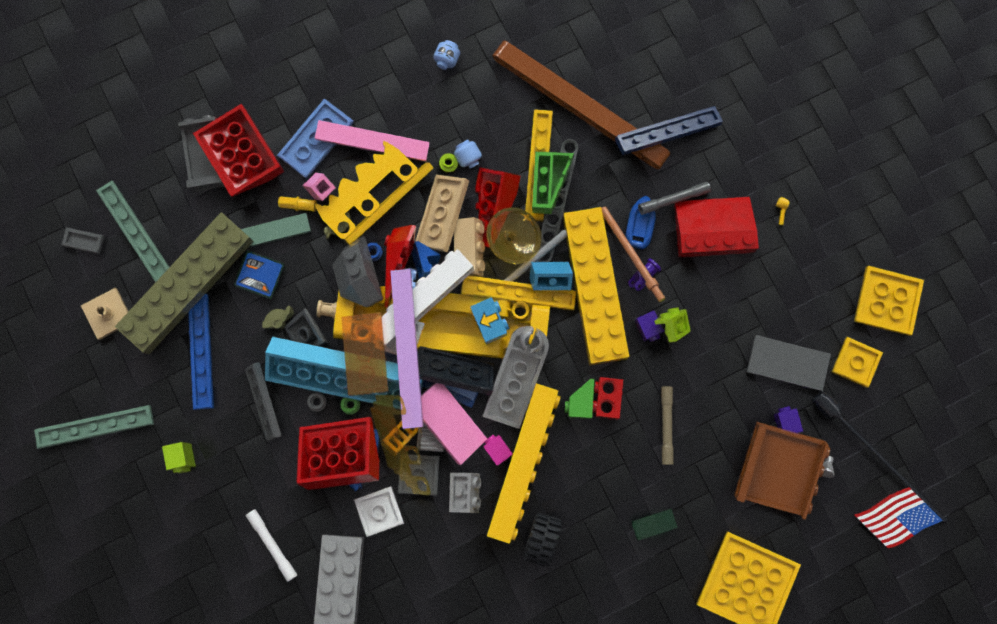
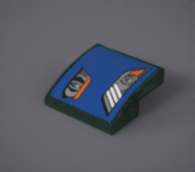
[233,250,285,299]

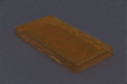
[341,312,389,396]

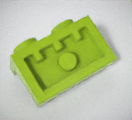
[654,307,691,342]

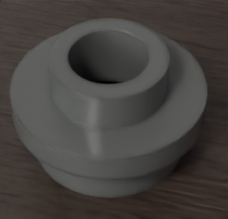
[307,392,327,412]

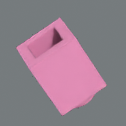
[303,173,336,201]

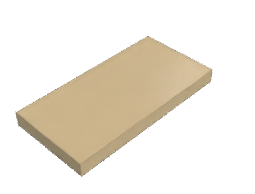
[416,175,469,253]

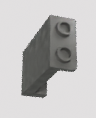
[178,115,225,192]

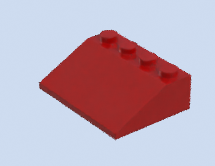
[193,104,285,197]
[674,197,759,257]
[297,417,379,490]

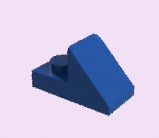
[411,241,441,279]

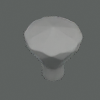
[822,456,835,478]

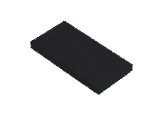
[418,346,494,396]

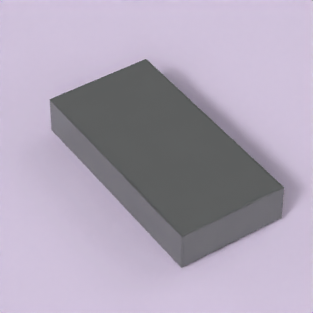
[61,227,105,255]

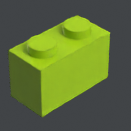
[162,442,196,474]

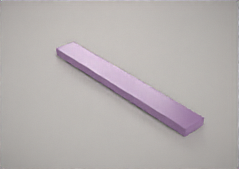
[391,269,424,429]

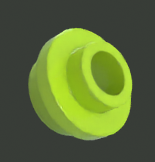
[439,153,458,172]

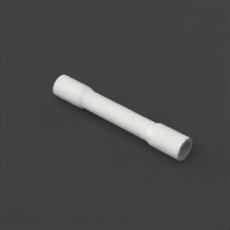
[245,509,297,582]

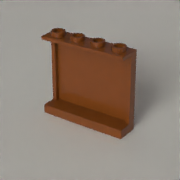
[734,422,830,520]

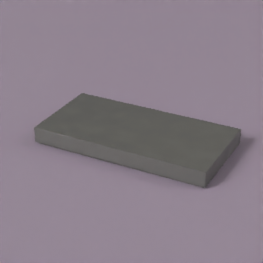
[746,335,831,391]

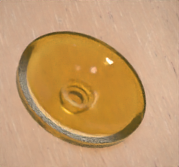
[487,207,541,264]

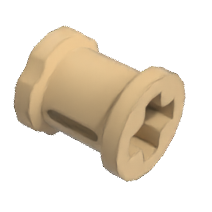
[316,300,337,319]

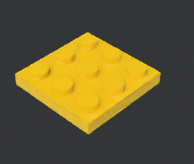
[854,266,924,336]

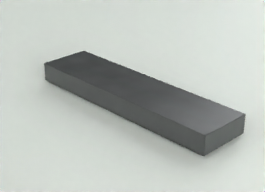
[245,362,281,442]

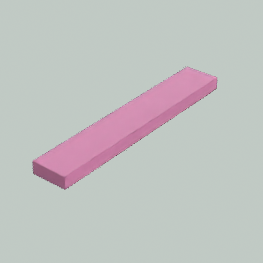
[315,120,430,162]

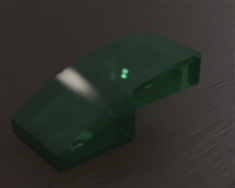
[631,509,678,540]

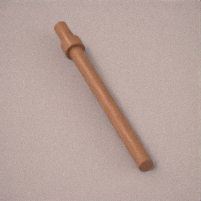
[602,206,665,302]

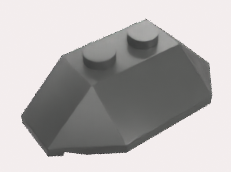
[332,235,383,308]

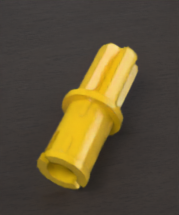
[278,196,317,212]

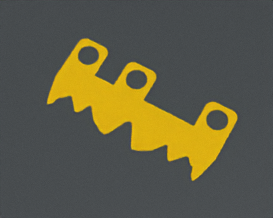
[315,141,417,239]

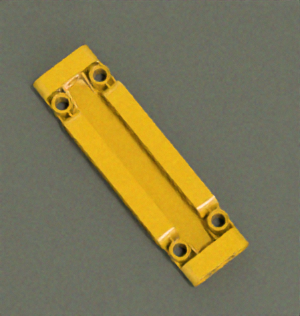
[333,286,550,358]

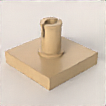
[81,288,129,340]

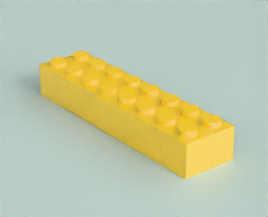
[562,207,629,366]
[487,383,561,544]

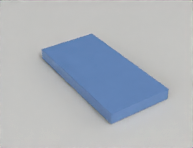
[277,99,354,179]

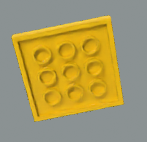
[696,532,801,624]

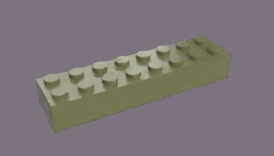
[115,212,254,354]

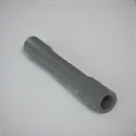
[638,182,711,215]

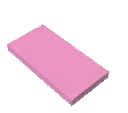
[421,383,487,465]

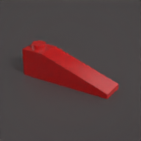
[476,167,521,248]
[384,225,416,308]

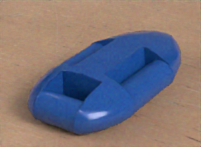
[626,196,656,249]

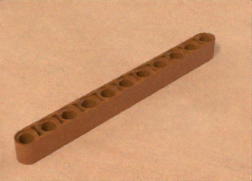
[492,41,670,170]

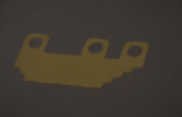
[370,395,431,495]

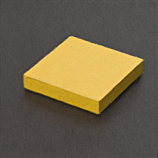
[832,337,883,388]

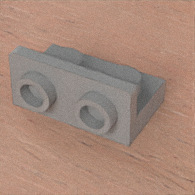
[449,473,481,513]

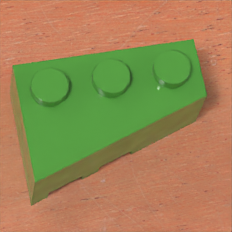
[532,152,574,214]

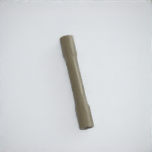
[661,386,674,465]

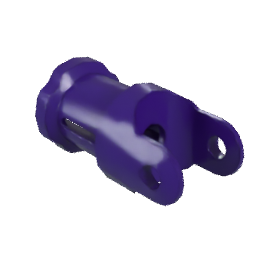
[628,258,661,291]

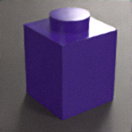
[635,311,664,342]
[774,406,803,433]

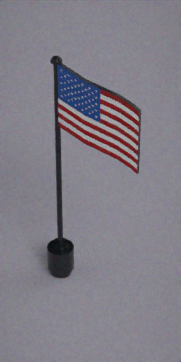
[812,390,948,548]

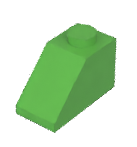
[564,379,594,419]

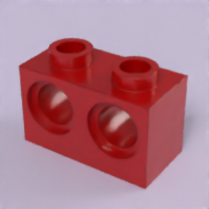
[593,377,623,420]

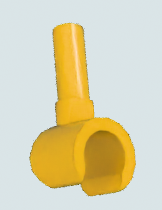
[776,197,789,225]

